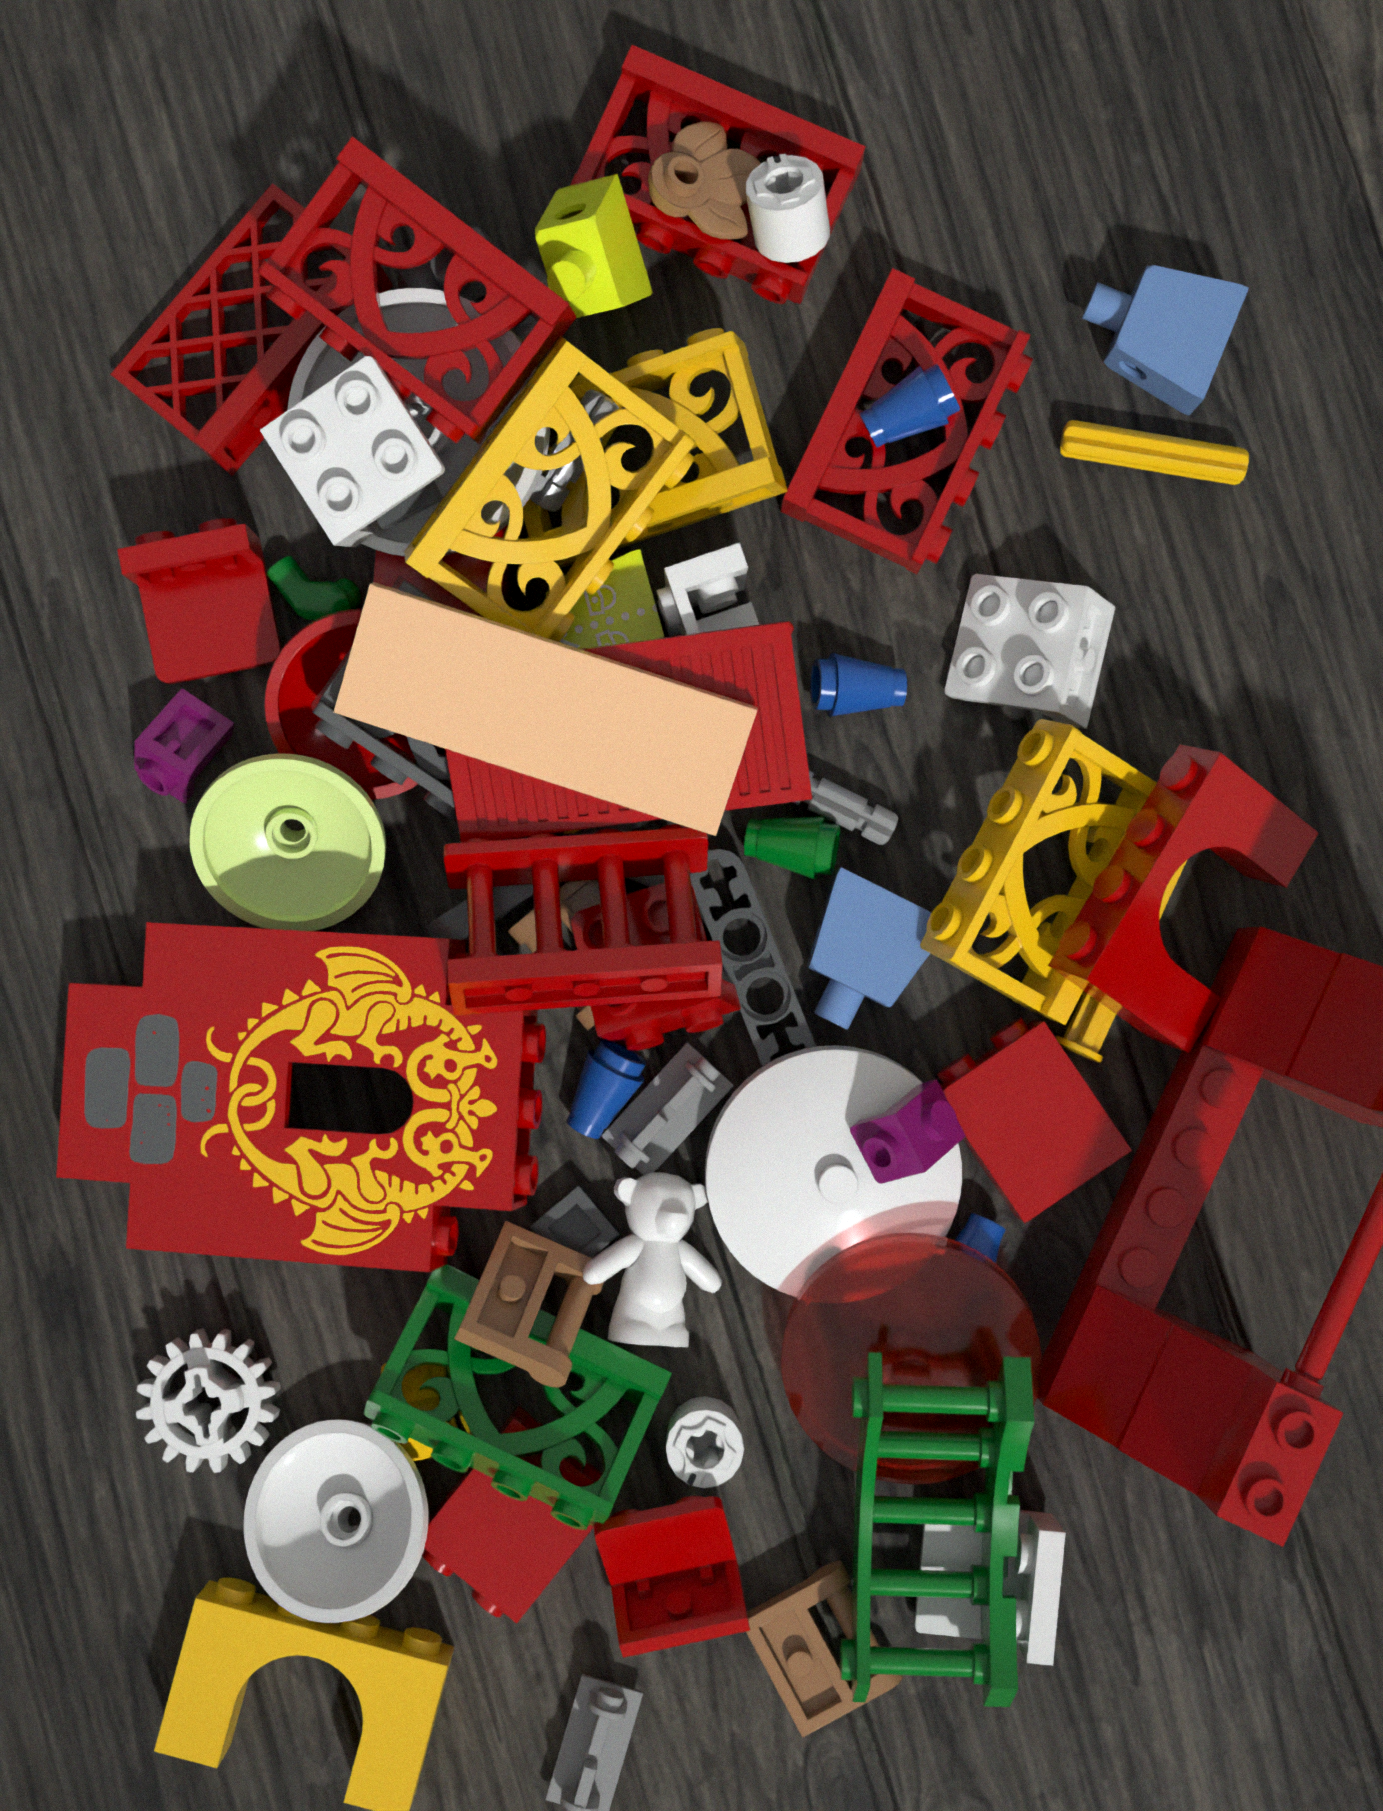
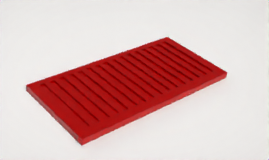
[446,621,812,843]

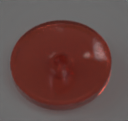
[781,1233,1042,1484]

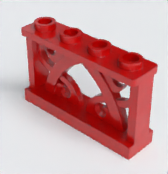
[570,45,866,304]
[257,136,576,445]
[781,268,1033,574]

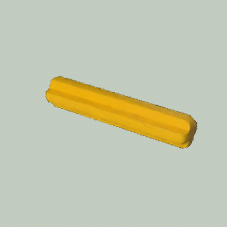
[1060,420,1249,485]

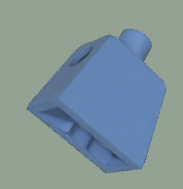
[1082,265,1249,416]
[807,867,932,1030]

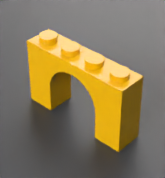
[154,1578,455,1811]

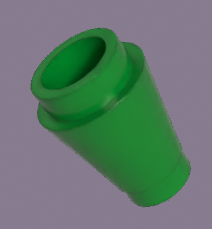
[744,817,840,879]

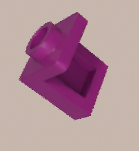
[850,1079,966,1184]

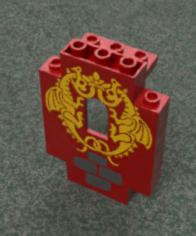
[56,922,546,1272]

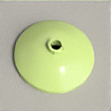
[189,754,386,931]

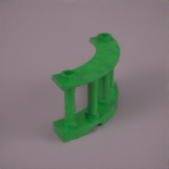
[840,1352,1035,1707]

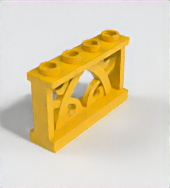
[523,328,788,568]
[404,336,695,642]
[920,719,1157,1025]

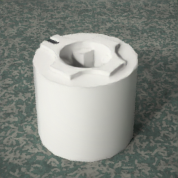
[746,154,830,263]
[666,1396,744,1488]

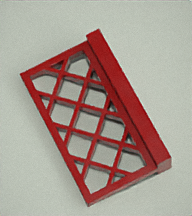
[111,183,393,476]

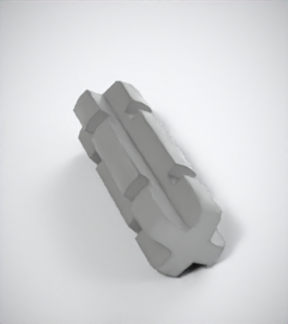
[530,389,619,512]
[794,771,898,845]

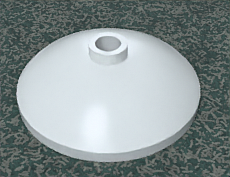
[243,1420,428,1623]

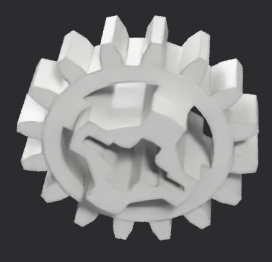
[136,1328,281,1473]

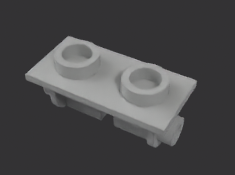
[601,1042,734,1175]
[546,1673,643,1811]

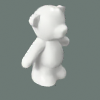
[583,1172,722,1347]

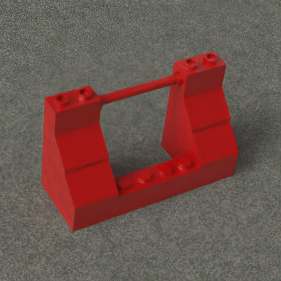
[1032,926,1383,1547]

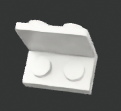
[260,356,445,547]
[656,543,748,637]
[945,574,1115,729]
[914,1510,1066,1666]

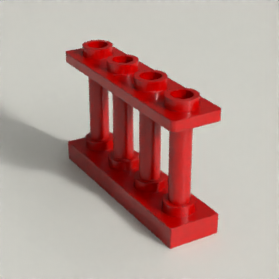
[443,824,722,1016]

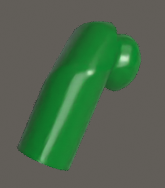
[267,556,362,621]

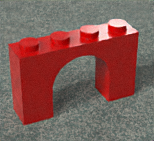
[1048,744,1319,1054]

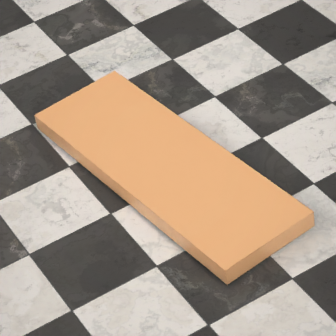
[333,582,758,836]

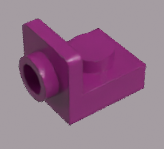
[134,688,234,803]

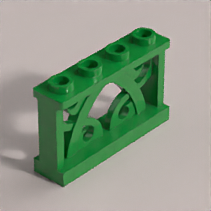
[364,1264,672,1530]

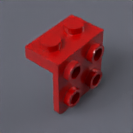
[117,518,282,684]
[571,882,741,1051]
[593,1496,751,1658]

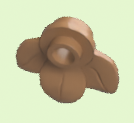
[648,122,761,239]

